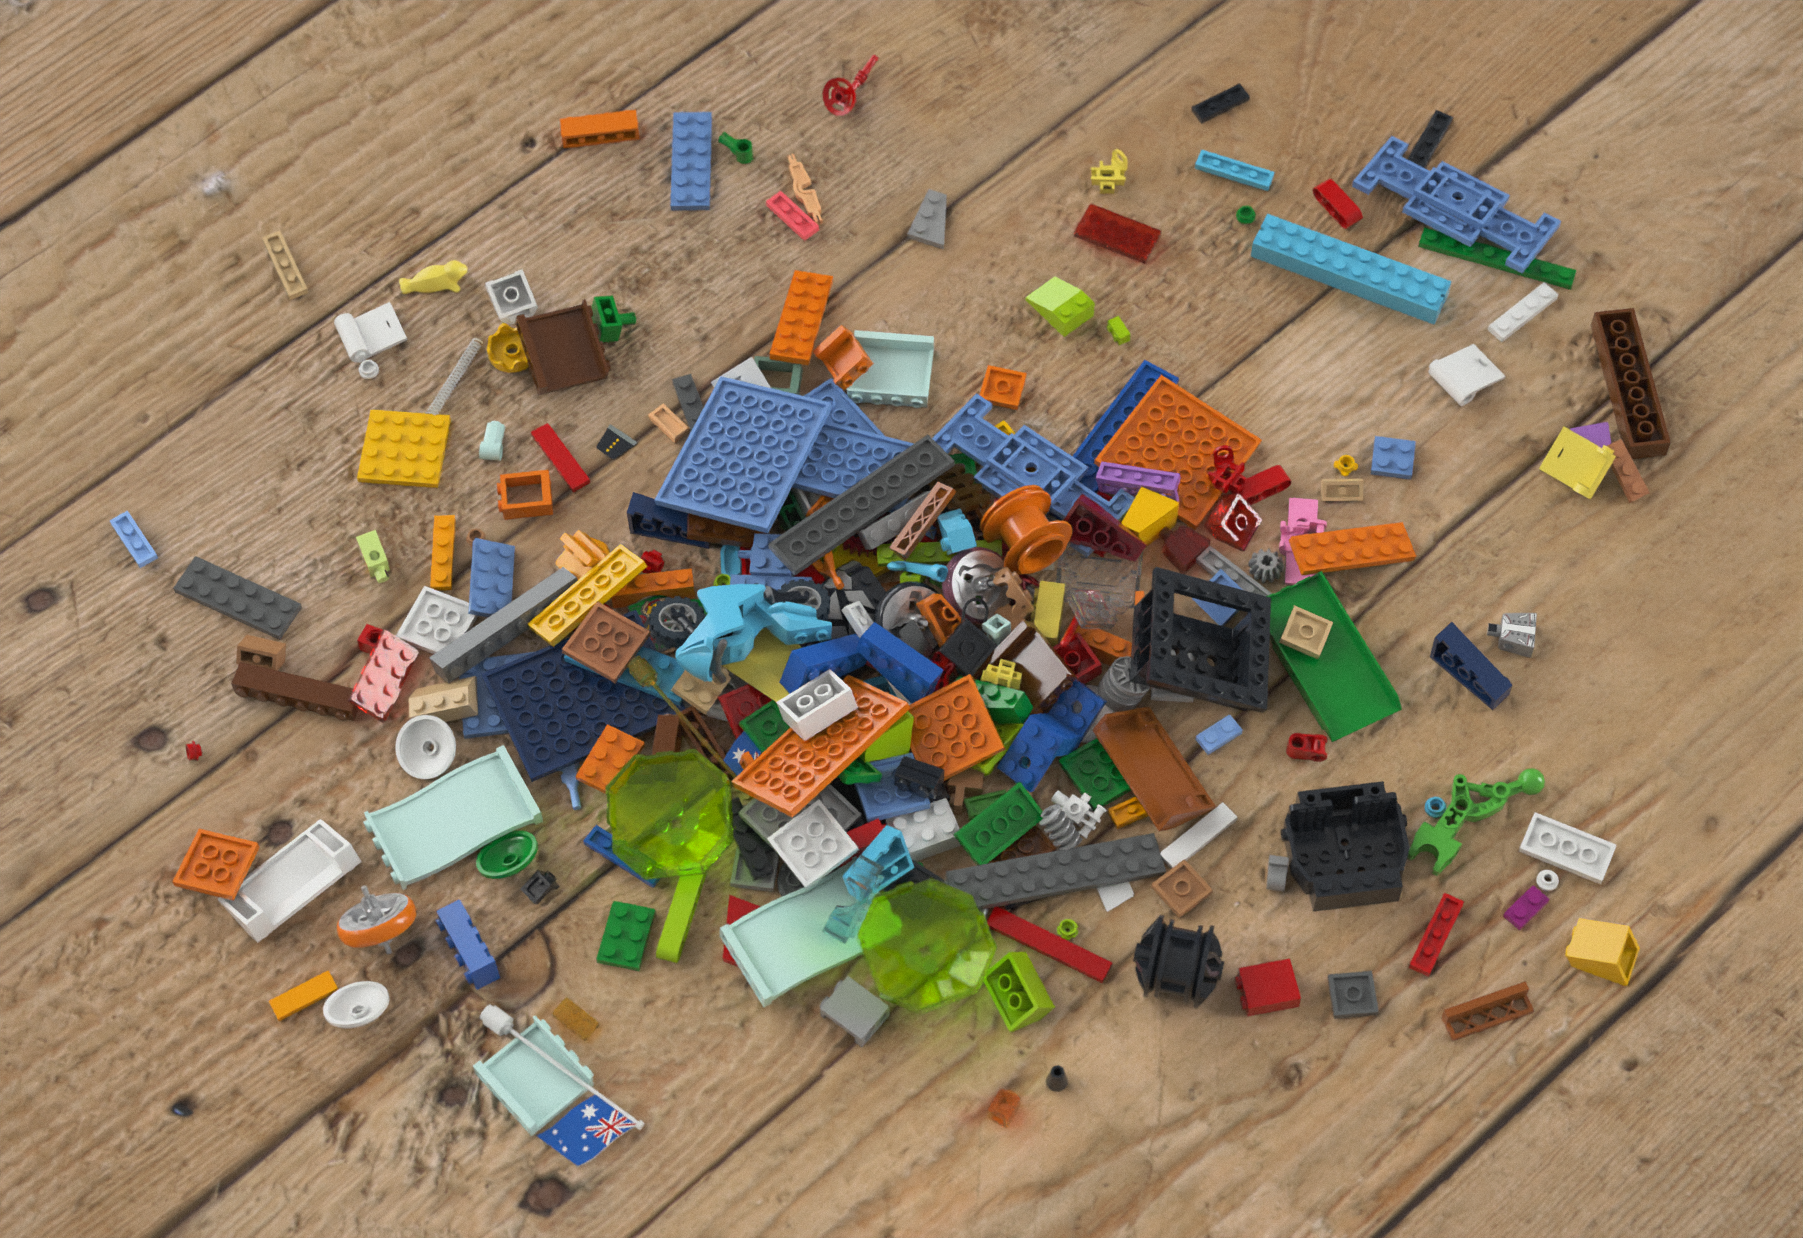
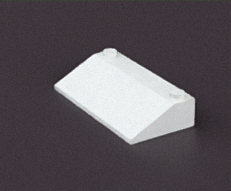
[217,819,361,942]

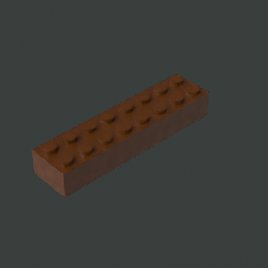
[1591,308,1671,459]

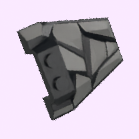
[811,560,886,644]

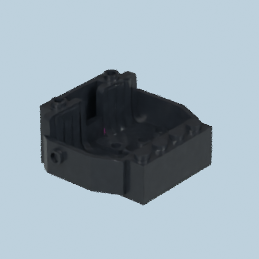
[1281,781,1410,912]

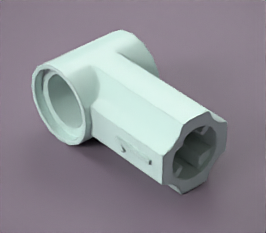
[479,421,505,461]

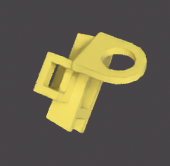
[1091,149,1128,194]
[980,659,1022,690]

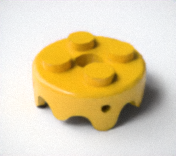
[486,323,529,373]

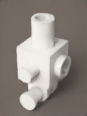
[1051,791,1107,839]

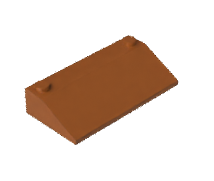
[1092,707,1216,831]

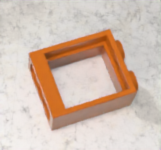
[497,469,553,520]

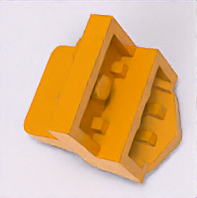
[556,530,610,580]

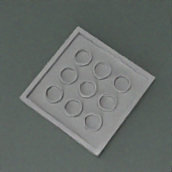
[739,783,861,851]

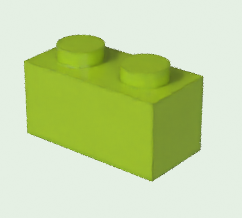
[1106,316,1131,346]

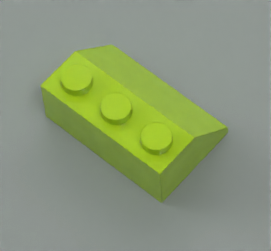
[981,952,1055,1032]

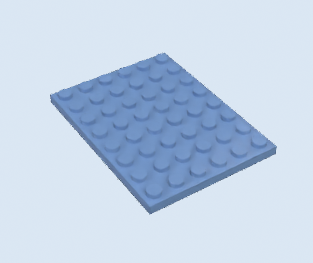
[655,376,832,533]

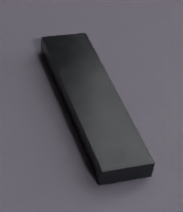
[1407,110,1454,168]

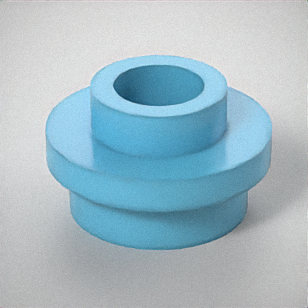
[1424,797,1446,818]

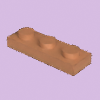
[1607,439,1650,503]

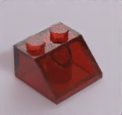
[1204,493,1262,551]

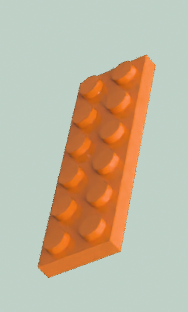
[769,270,833,366]
[1289,522,1416,576]

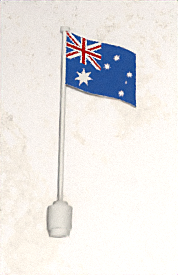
[480,1005,644,1167]

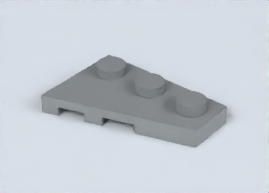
[907,189,947,249]

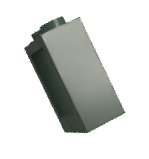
[754,356,803,395]

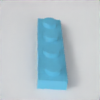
[1195,149,1275,191]

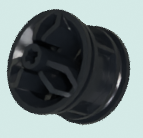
[1133,914,1225,1009]

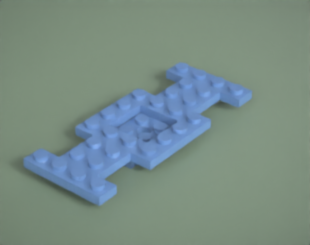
[1352,136,1561,273]
[932,393,1135,557]

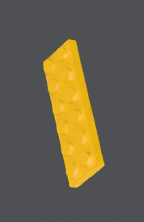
[528,544,647,647]

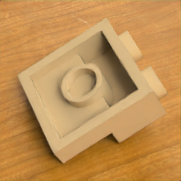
[671,666,732,715]

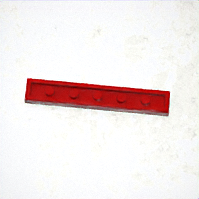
[985,906,1113,984]

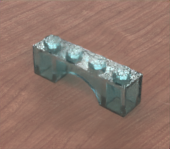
[822,855,884,944]

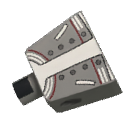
[1487,613,1537,658]

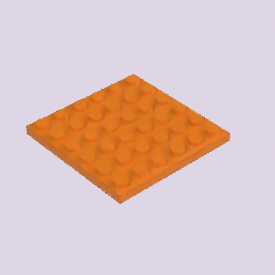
[1094,375,1262,530]

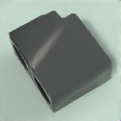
[889,617,934,658]

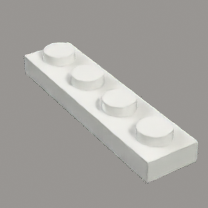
[1488,282,1558,342]

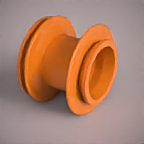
[980,485,1072,575]

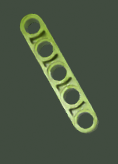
[656,862,707,963]

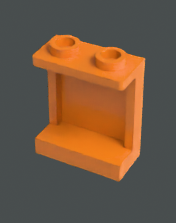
[813,325,874,390]

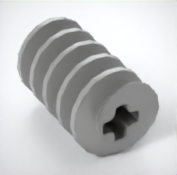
[1040,804,1082,851]

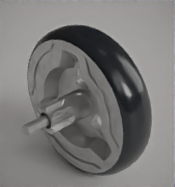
[874,581,939,650]

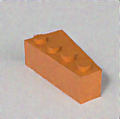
[916,593,965,677]

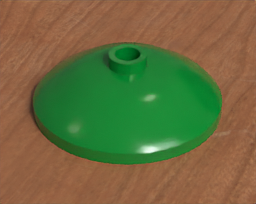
[476,831,538,879]

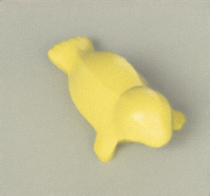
[399,260,468,294]

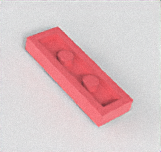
[766,191,819,241]

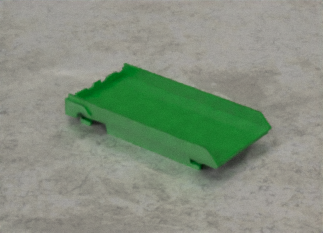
[1267,571,1402,742]

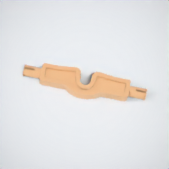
[787,154,823,225]

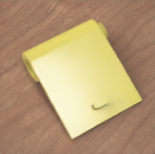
[1539,426,1616,499]

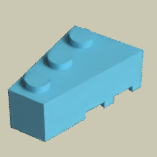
[937,509,977,555]
[842,825,914,901]

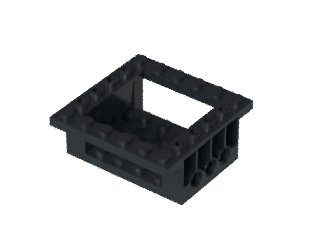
[1130,567,1271,713]

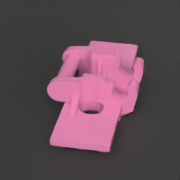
[1279,498,1327,585]

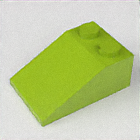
[1025,277,1095,337]

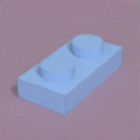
[1195,715,1243,755]

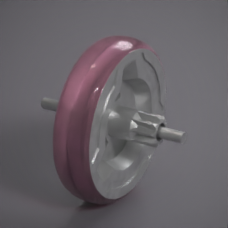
[942,547,1012,624]

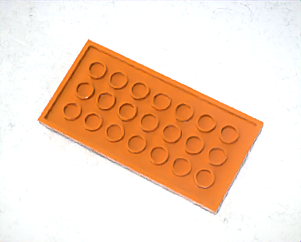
[731,675,910,818]

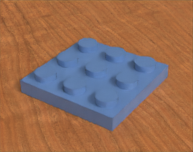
[854,753,930,823]

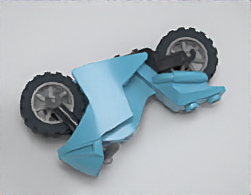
[649,579,832,683]

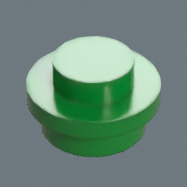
[1236,205,1256,224]

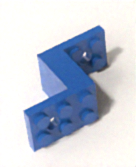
[997,679,1107,792]

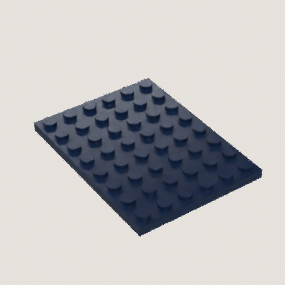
[481,610,686,782]

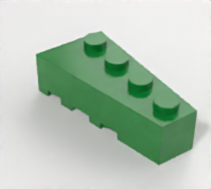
[954,675,1034,724]

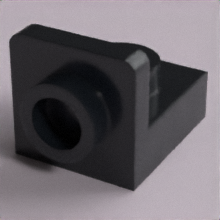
[521,870,560,904]

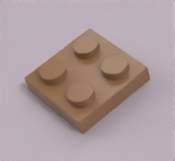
[1151,859,1213,918]

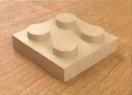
[1279,606,1333,659]

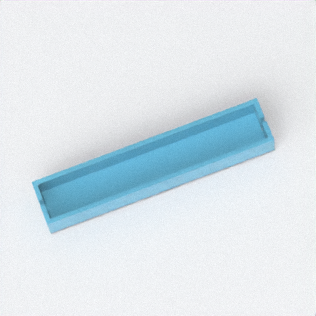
[1251,214,1452,325]

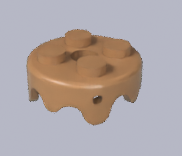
[993,567,1034,618]

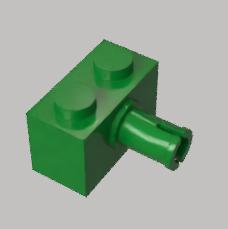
[591,296,636,342]

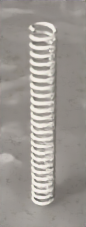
[425,338,483,416]

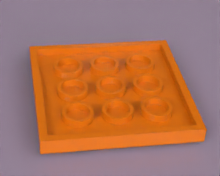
[908,674,1006,781]

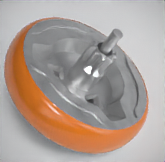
[337,886,416,954]

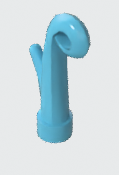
[887,561,948,582]

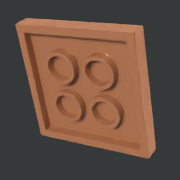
[562,601,651,683]

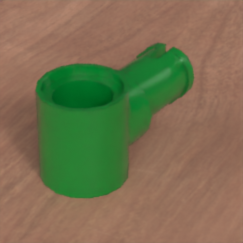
[718,132,753,164]

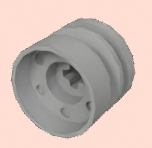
[1098,656,1150,712]

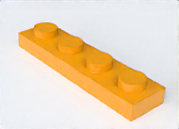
[430,515,456,591]

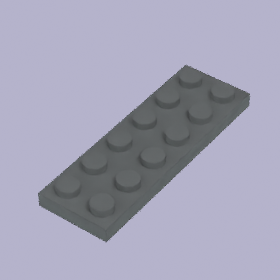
[173,556,302,640]

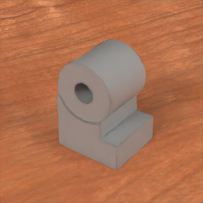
[1266,855,1289,892]

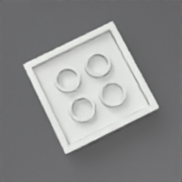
[396,586,478,654]
[767,800,859,889]

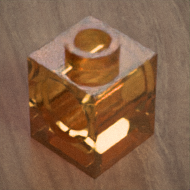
[988,1088,1021,1128]

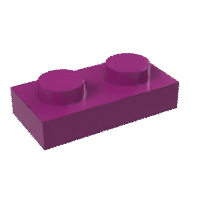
[1503,885,1550,931]

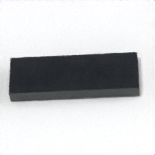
[1191,83,1250,124]

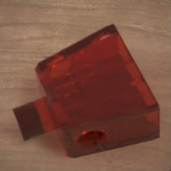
[1159,525,1211,574]

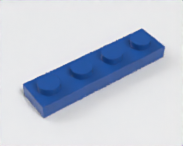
[583,825,666,888]

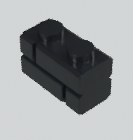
[894,756,944,799]

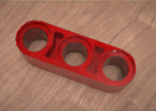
[1312,179,1363,229]
[1230,465,1292,508]

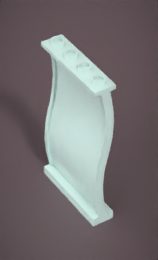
[363,745,543,890]
[720,856,902,1007]

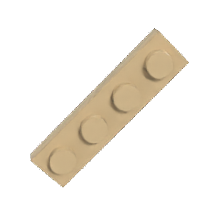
[262,231,309,300]

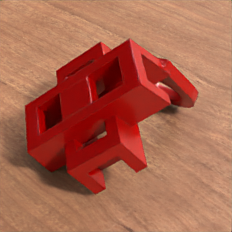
[1208,445,1247,494]

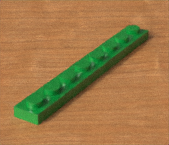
[1418,227,1577,290]

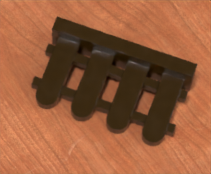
[921,463,991,515]

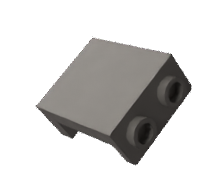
[820,976,890,1047]

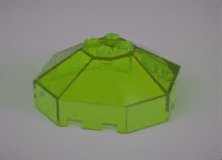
[605,749,734,880]
[857,878,997,1015]

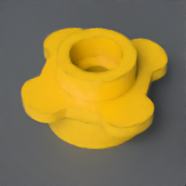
[1334,455,1358,477]

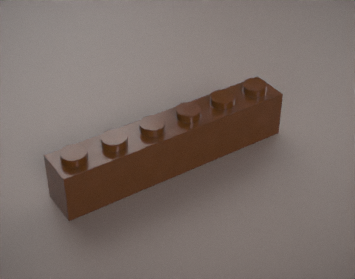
[231,662,362,721]

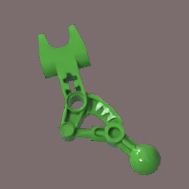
[1407,768,1545,876]

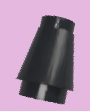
[1046,1065,1068,1092]

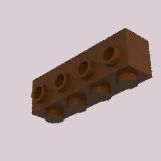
[675,706,736,791]

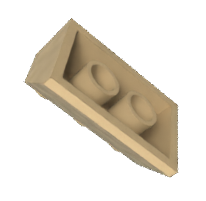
[409,676,478,722]

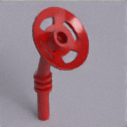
[822,54,879,116]

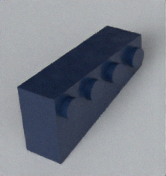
[627,492,711,549]
[1430,622,1512,710]

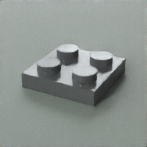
[1327,971,1379,1019]

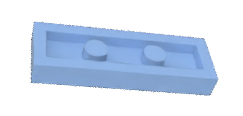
[110,511,158,568]

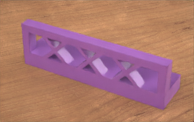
[1096,462,1181,502]

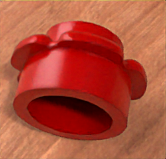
[185,741,202,761]

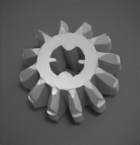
[1248,548,1284,584]

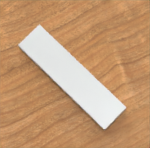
[1160,802,1237,869]

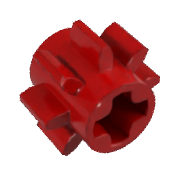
[640,549,665,574]

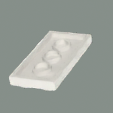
[1519,812,1617,884]

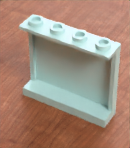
[847,330,934,408]
[473,1015,594,1136]

